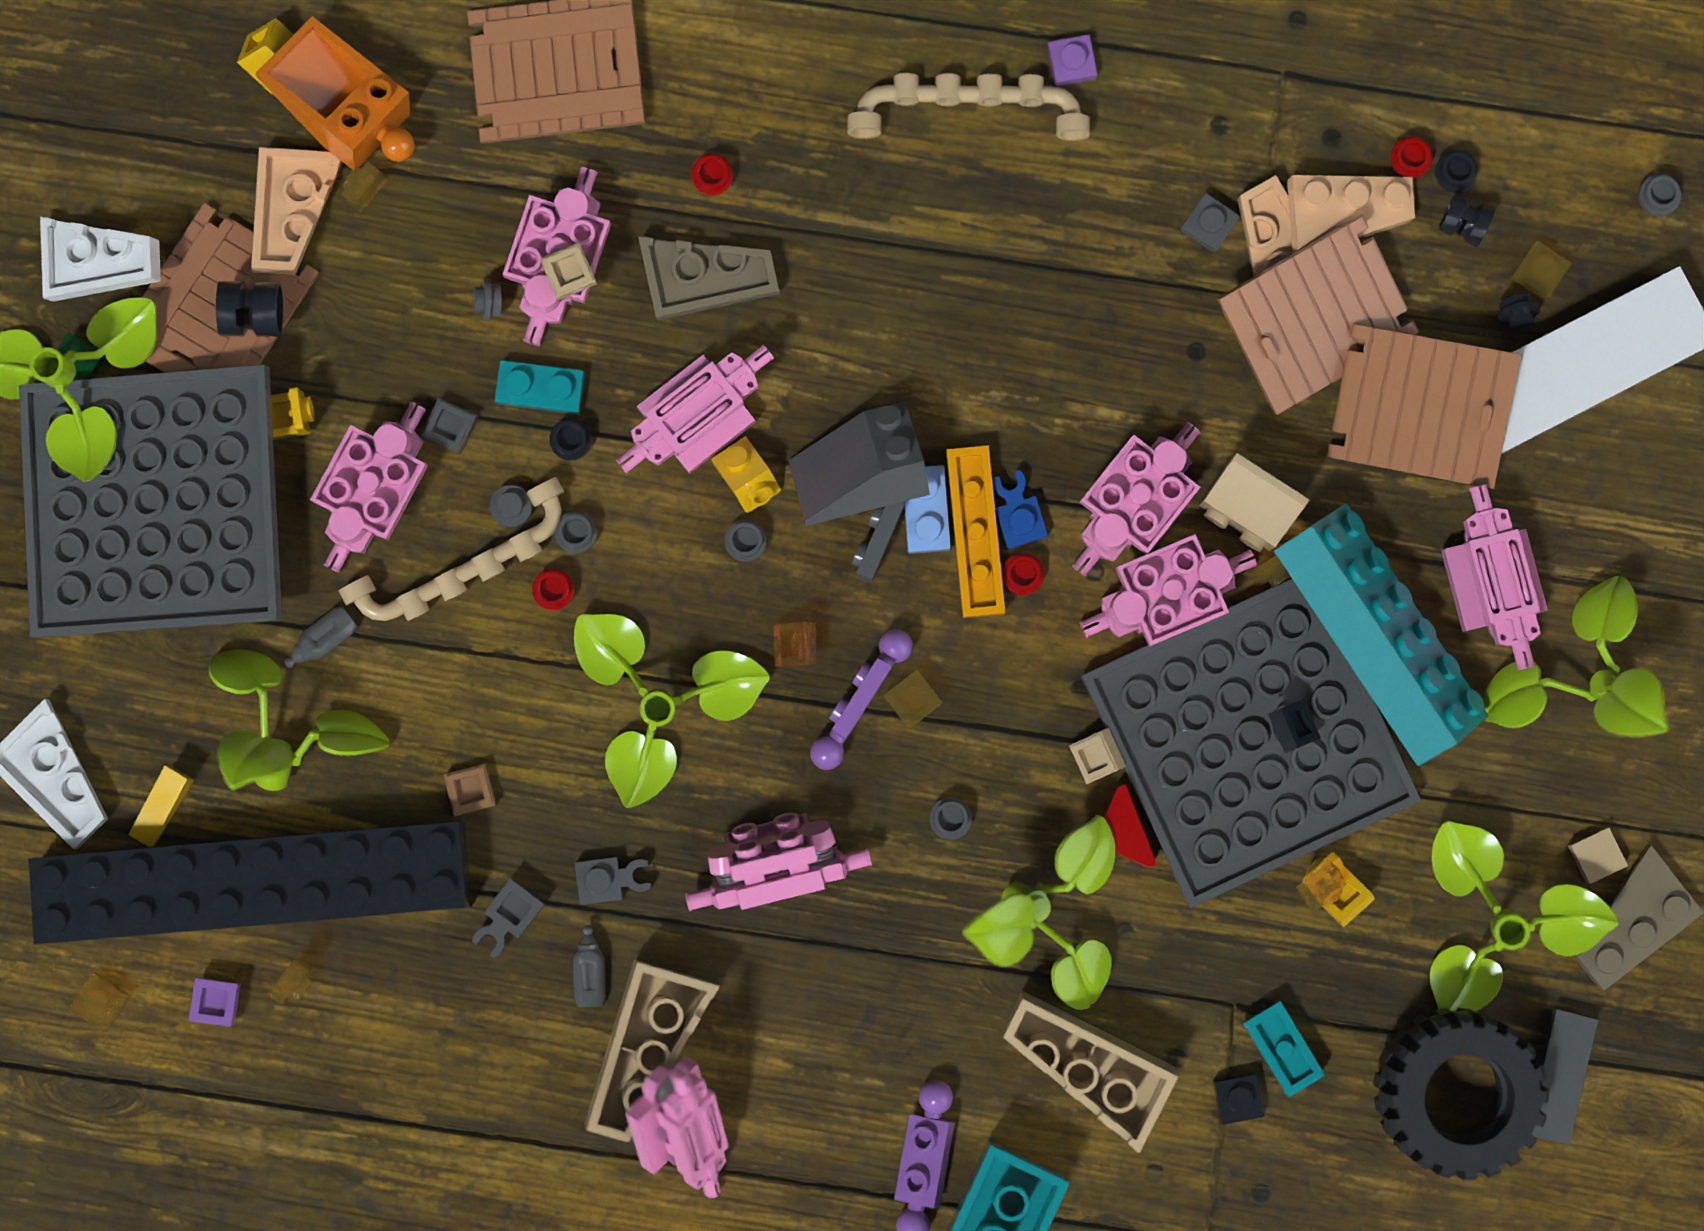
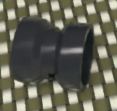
[1438,192,1495,247]

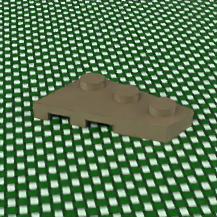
[638,236,780,320]
[1574,845,1704,991]

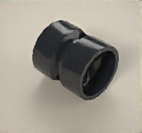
[216,281,284,337]

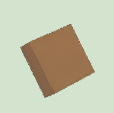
[444,764,497,816]

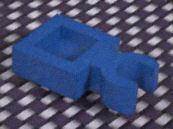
[993,470,1048,550]

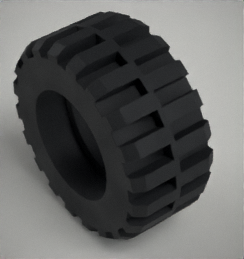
[1373,1008,1549,1181]

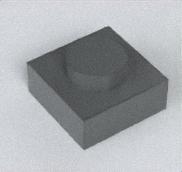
[1180,193,1240,254]

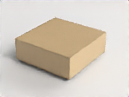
[540,243,597,300]
[1069,728,1126,784]
[1568,827,1628,884]

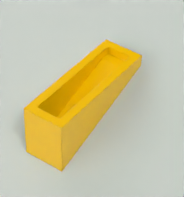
[128,765,194,848]

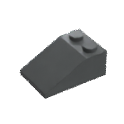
[788,401,930,526]

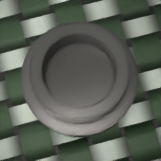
[1638,174,1681,216]
[472,279,502,321]
[490,485,532,528]
[555,511,597,554]
[724,520,767,562]
[929,797,972,840]

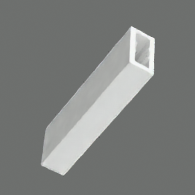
[1502,266,1704,454]

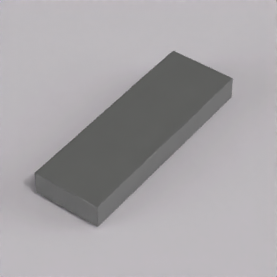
[1531,1008,1598,1145]

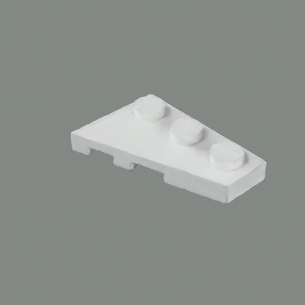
[40,217,161,301]
[0,699,108,849]

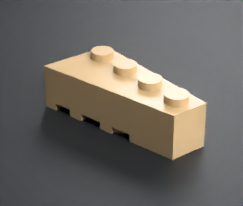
[584,959,720,1142]
[1003,991,1178,1153]

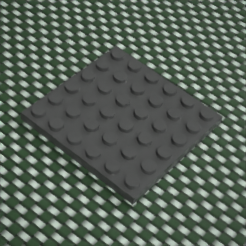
[19,365,282,638]
[1081,579,1421,908]

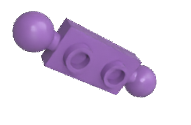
[810,629,913,770]
[894,1080,955,1231]

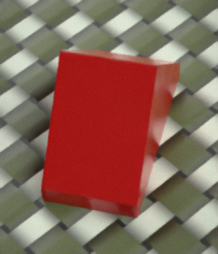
[1102,784,1157,868]

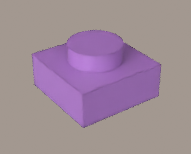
[1047,35,1097,87]
[189,977,241,1027]

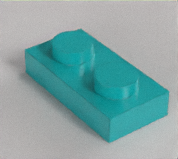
[495,360,585,415]
[1242,1001,1325,1097]

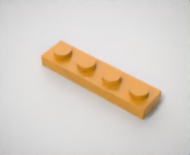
[946,445,1005,618]

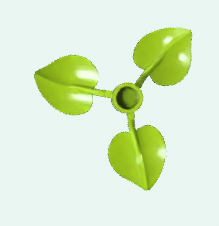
[0,298,157,482]
[1483,576,1668,737]
[574,614,769,808]
[209,649,390,791]
[962,814,1115,1010]
[1429,821,1619,1012]

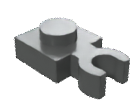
[575,857,652,905]
[472,878,545,958]

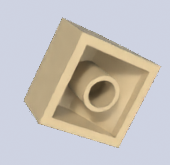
[1199,453,1309,552]

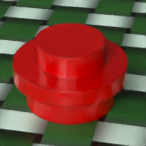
[1390,136,1433,179]
[691,154,733,196]
[1002,553,1044,595]
[532,568,575,611]

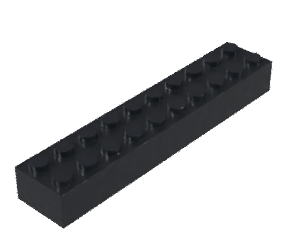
[28,822,471,945]

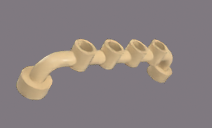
[848,73,1090,140]
[338,477,564,621]

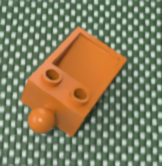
[256,16,415,171]

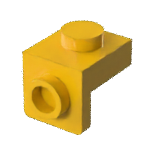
[271,387,315,440]
[711,436,781,513]
[1303,852,1375,928]

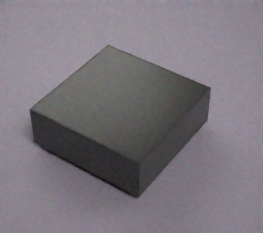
[420,398,478,455]

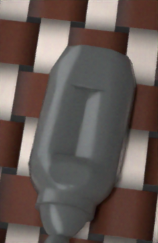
[284,606,358,668]
[572,926,606,1007]

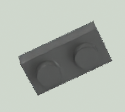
[852,502,905,583]

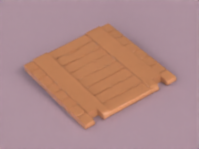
[467,0,645,143]
[142,203,319,373]
[1217,214,1418,415]
[1326,324,1522,489]

